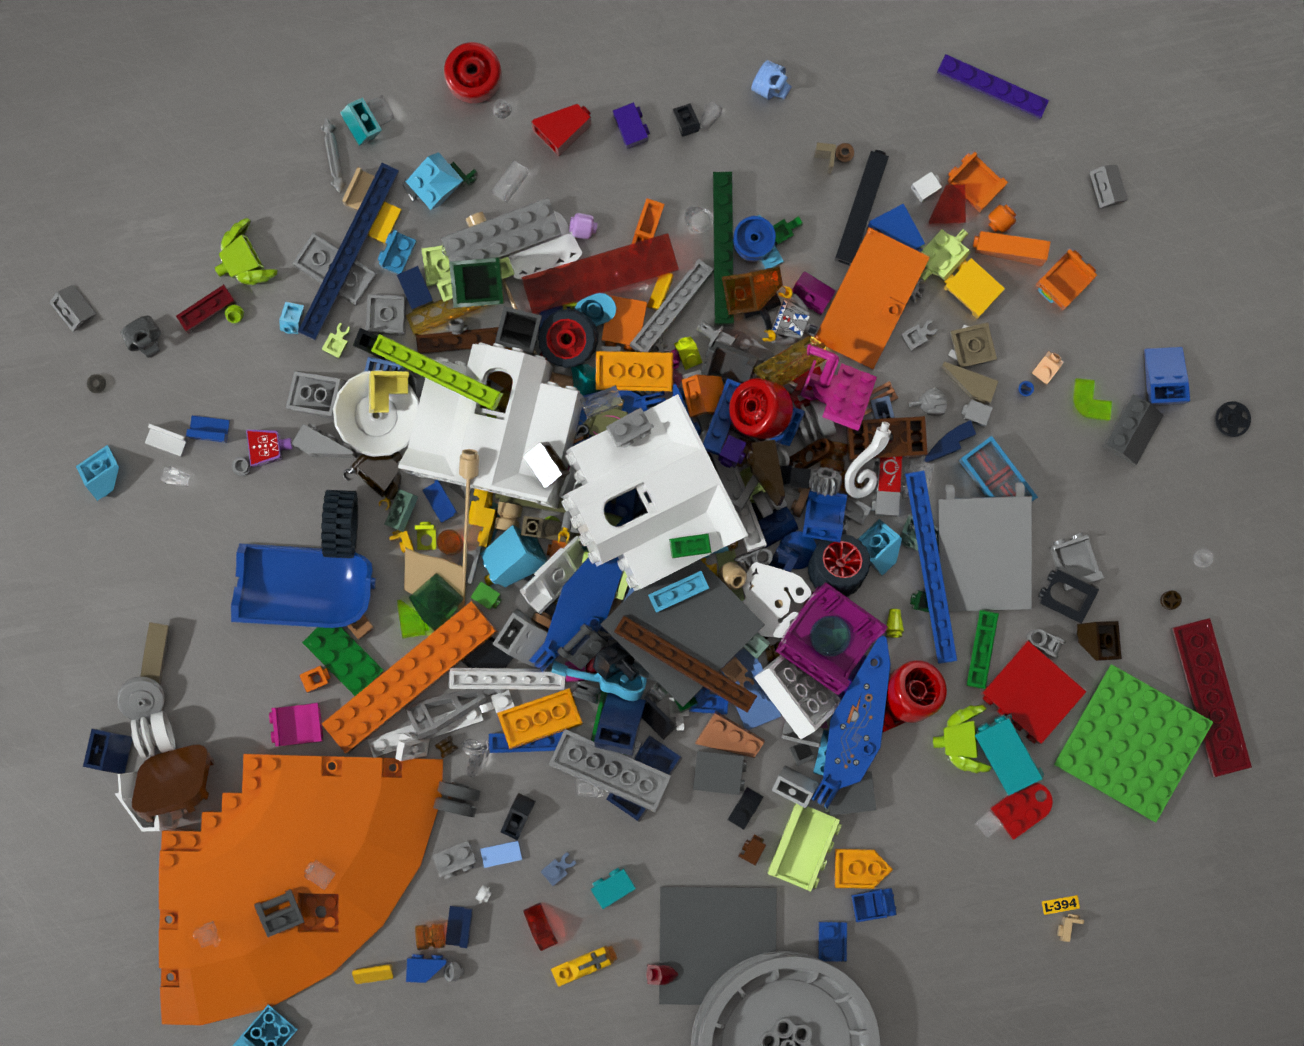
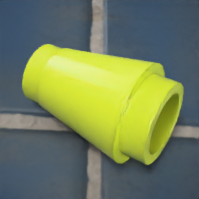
[886,609,904,638]

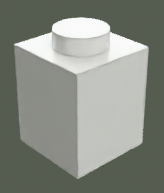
[911,172,942,203]

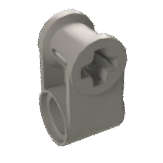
[734,547,773,573]
[1027,629,1066,659]

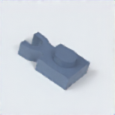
[541,852,576,886]

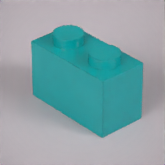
[340,97,382,146]
[591,867,636,909]

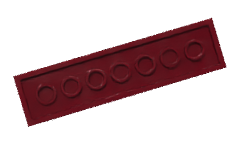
[1172,618,1252,777]

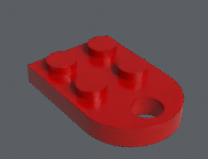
[990,783,1053,840]

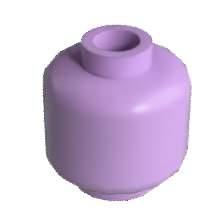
[569,213,597,239]

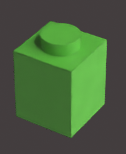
[471,581,502,611]

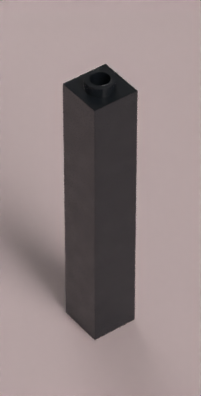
[834,150,889,266]

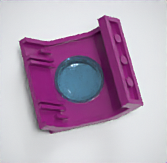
[776,583,888,695]

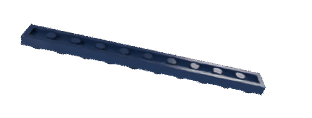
[298,163,399,341]

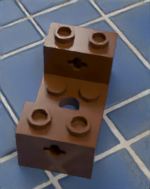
[846,416,928,462]

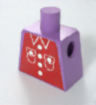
[246,430,292,468]

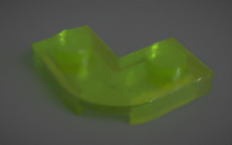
[1073,378,1112,421]

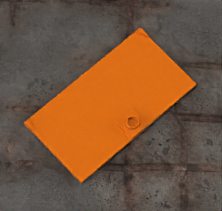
[813,227,930,369]

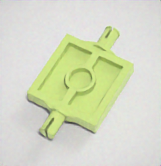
[920,229,971,282]

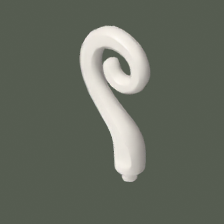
[844,422,891,498]

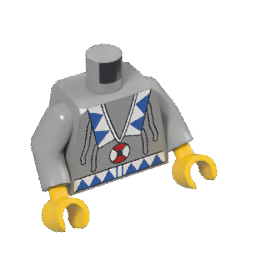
[762,286,818,346]

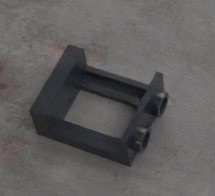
[1038,567,1099,624]

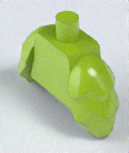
[215,217,278,285]
[933,705,992,774]

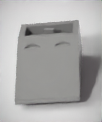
[292,423,357,458]
[493,609,548,669]

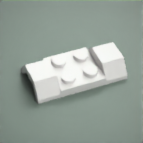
[520,536,584,614]

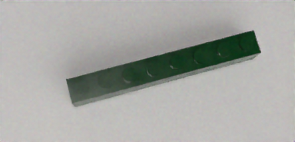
[713,172,734,327]

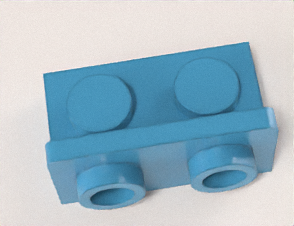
[378,229,417,274]

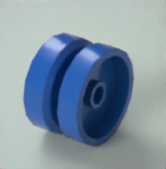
[733,216,776,262]

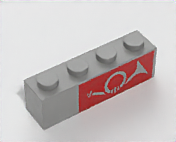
[871,438,902,517]

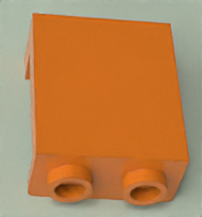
[947,152,1008,213]
[1036,249,1097,310]
[601,295,647,351]
[681,374,724,417]

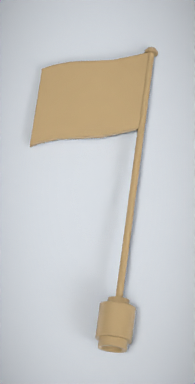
[404,449,479,611]

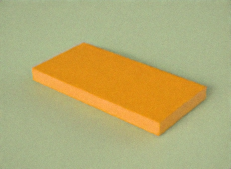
[596,351,673,391]
[497,688,583,750]

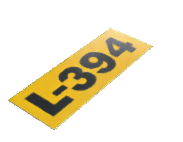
[1042,895,1080,915]

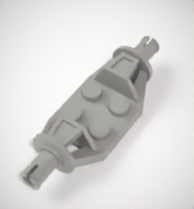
[696,320,798,394]

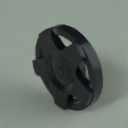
[1215,401,1251,437]

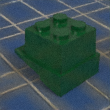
[449,257,505,308]

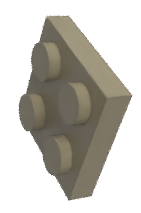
[950,322,997,368]

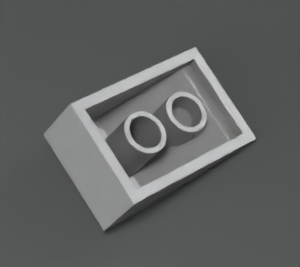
[286,371,347,419]

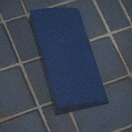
[606,735,682,822]

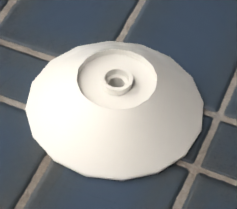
[333,370,419,457]

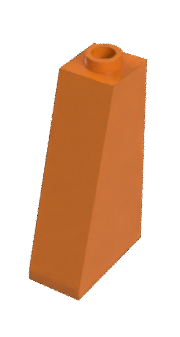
[973,231,1051,267]

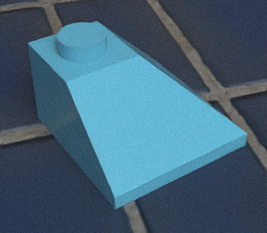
[76,445,119,501]
[857,519,902,576]

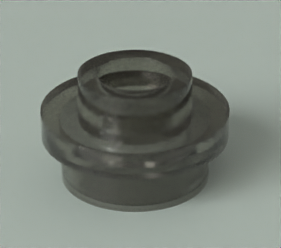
[87,374,106,393]

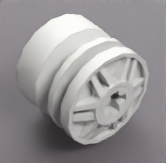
[131,711,176,759]

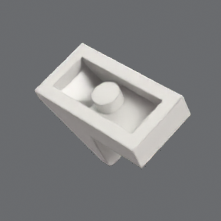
[395,733,430,761]

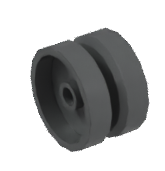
[433,781,481,817]

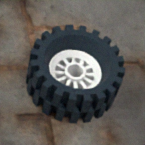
[321,490,358,558]

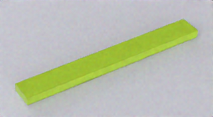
[371,334,503,411]

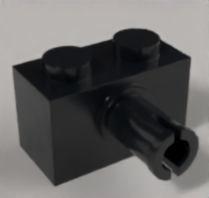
[593,642,639,681]

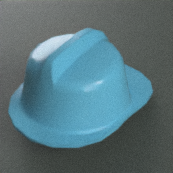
[575,293,616,326]

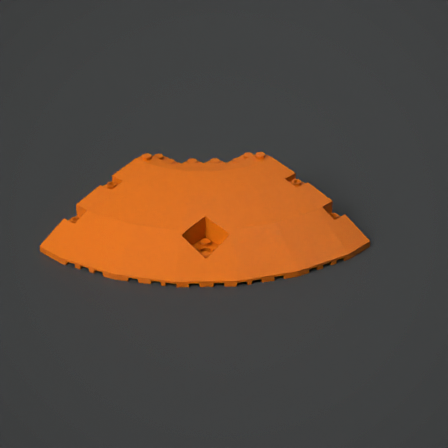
[159,754,444,1025]

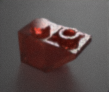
[523,902,558,951]

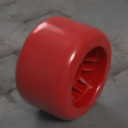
[444,42,502,104]
[729,378,793,439]
[886,660,947,723]

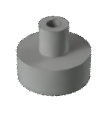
[444,962,464,982]

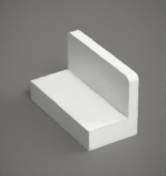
[145,424,188,457]

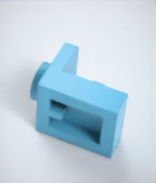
[279,302,304,334]

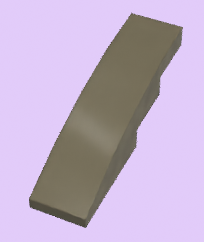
[140,622,170,686]

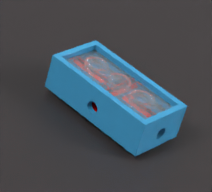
[959,436,1038,501]

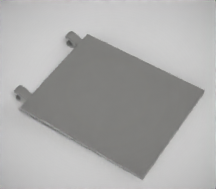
[938,482,1032,612]

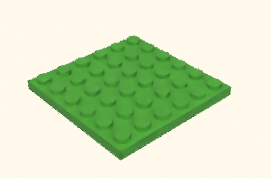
[1054,664,1213,823]

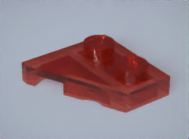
[929,184,966,224]

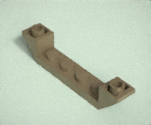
[521,516,582,544]

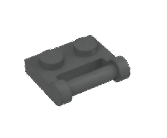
[557,623,608,670]
[254,889,304,937]

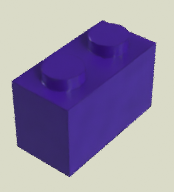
[613,102,650,149]

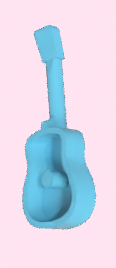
[552,661,647,701]

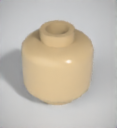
[718,562,747,590]

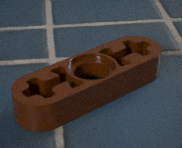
[788,438,834,469]

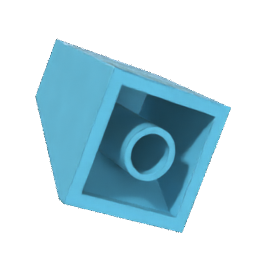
[480,525,548,587]

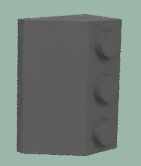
[1103,394,1164,465]

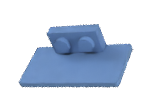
[721,648,781,730]

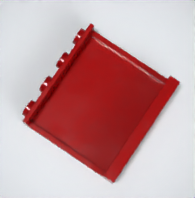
[981,641,1087,744]

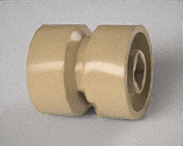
[494,502,523,531]

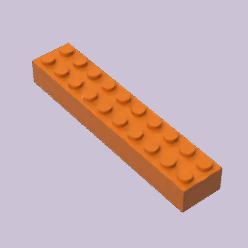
[322,601,498,754]

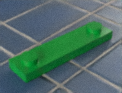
[966,610,999,689]

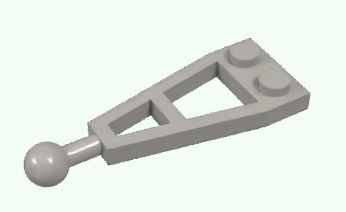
[405,689,508,740]

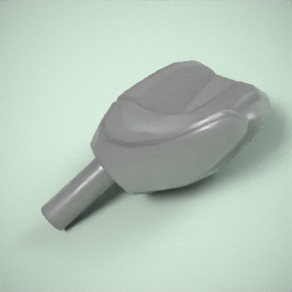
[909,387,947,416]

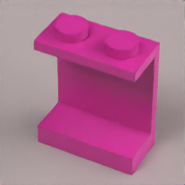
[269,703,324,746]

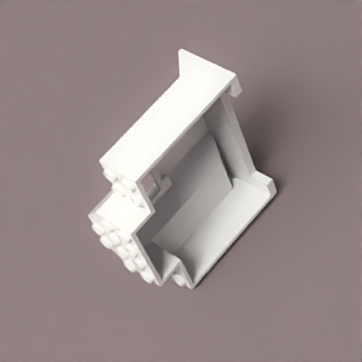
[398,343,584,509]
[561,394,748,591]

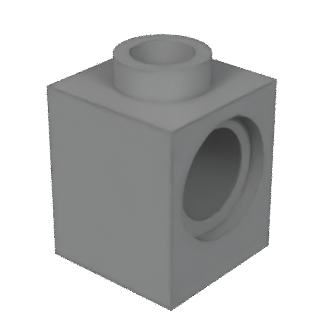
[961,400,993,427]

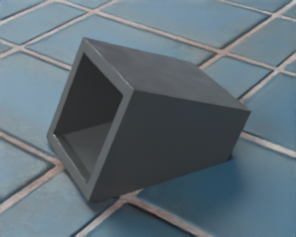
[495,306,542,353]

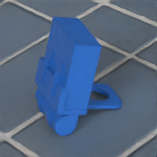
[851,888,897,923]

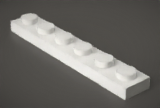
[449,668,565,690]
[368,707,484,758]

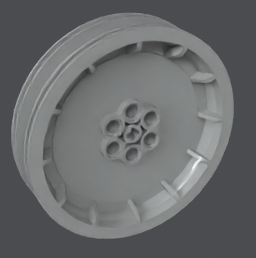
[691,951,880,1046]

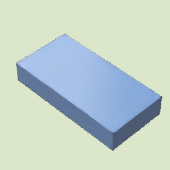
[480,841,522,868]

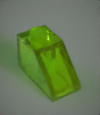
[397,600,429,639]

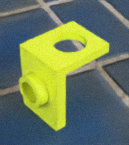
[415,522,436,550]

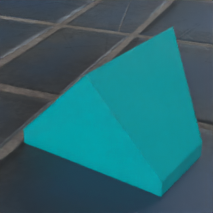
[571,364,604,396]

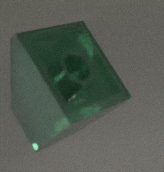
[409,573,464,631]

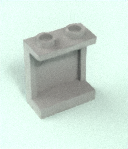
[1050,532,1104,591]

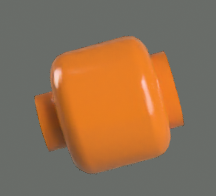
[988,204,1017,233]

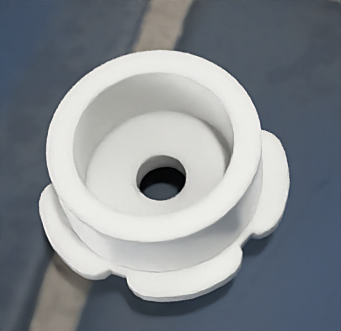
[475,885,492,904]

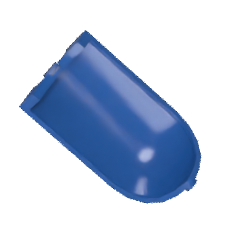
[231,543,376,628]

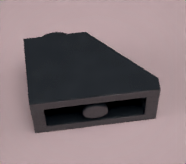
[500,793,536,841]

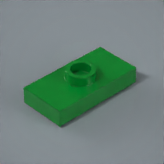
[669,533,711,559]

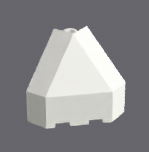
[115,772,187,832]

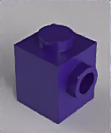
[718,435,746,468]

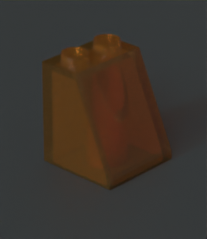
[722,266,783,315]

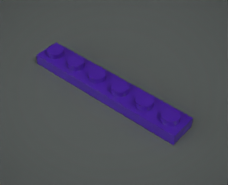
[937,54,1049,119]

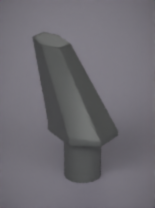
[403,178,424,203]

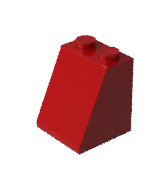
[531,104,591,156]

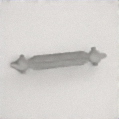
[321,118,346,193]

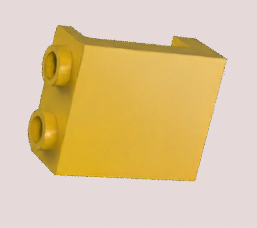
[944,258,1005,319]

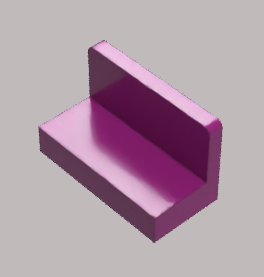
[792,271,836,315]

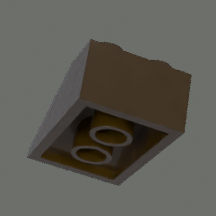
[745,440,785,506]

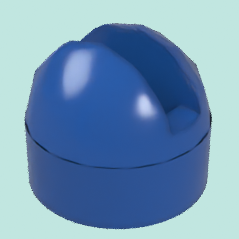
[1018,381,1034,396]

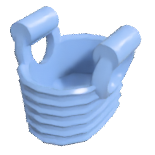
[751,60,792,100]

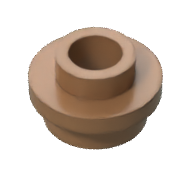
[835,143,854,162]

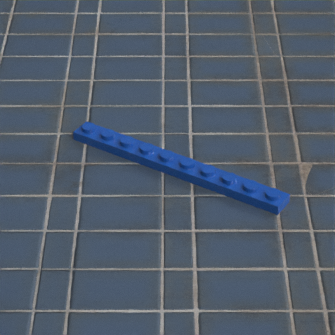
[905,470,957,664]

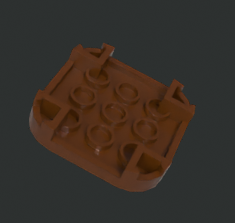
[132,744,214,822]

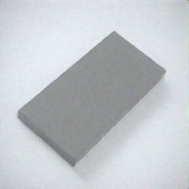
[292,233,377,306]

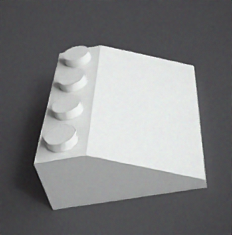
[754,655,841,739]

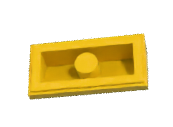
[647,272,674,311]
[352,964,394,984]

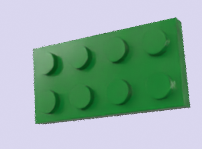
[302,627,384,696]

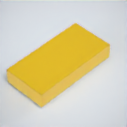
[368,202,402,244]

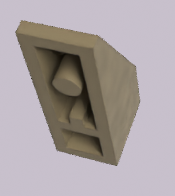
[941,361,998,405]

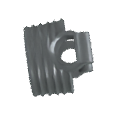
[121,315,161,358]

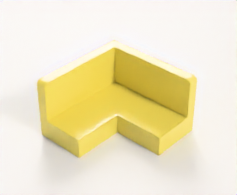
[369,371,409,413]

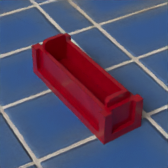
[176,284,236,334]

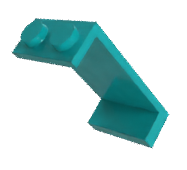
[975,714,1044,796]

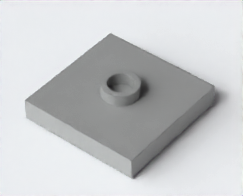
[366,294,406,335]

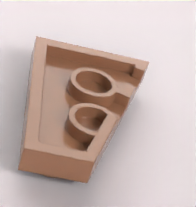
[695,711,765,758]

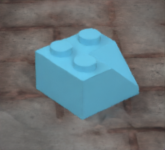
[405,152,464,210]

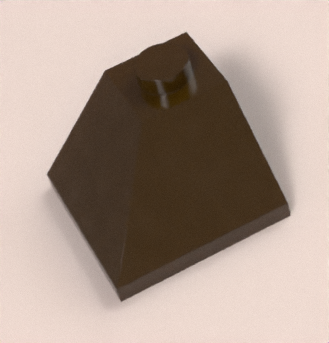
[1077,621,1122,661]

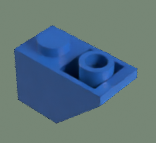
[406,954,447,983]

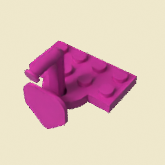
[800,344,877,431]

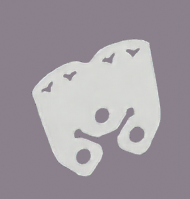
[507,210,582,280]
[742,562,811,638]

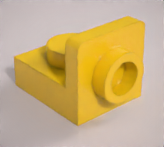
[389,530,415,553]

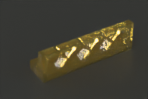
[405,298,484,336]
[754,335,826,386]

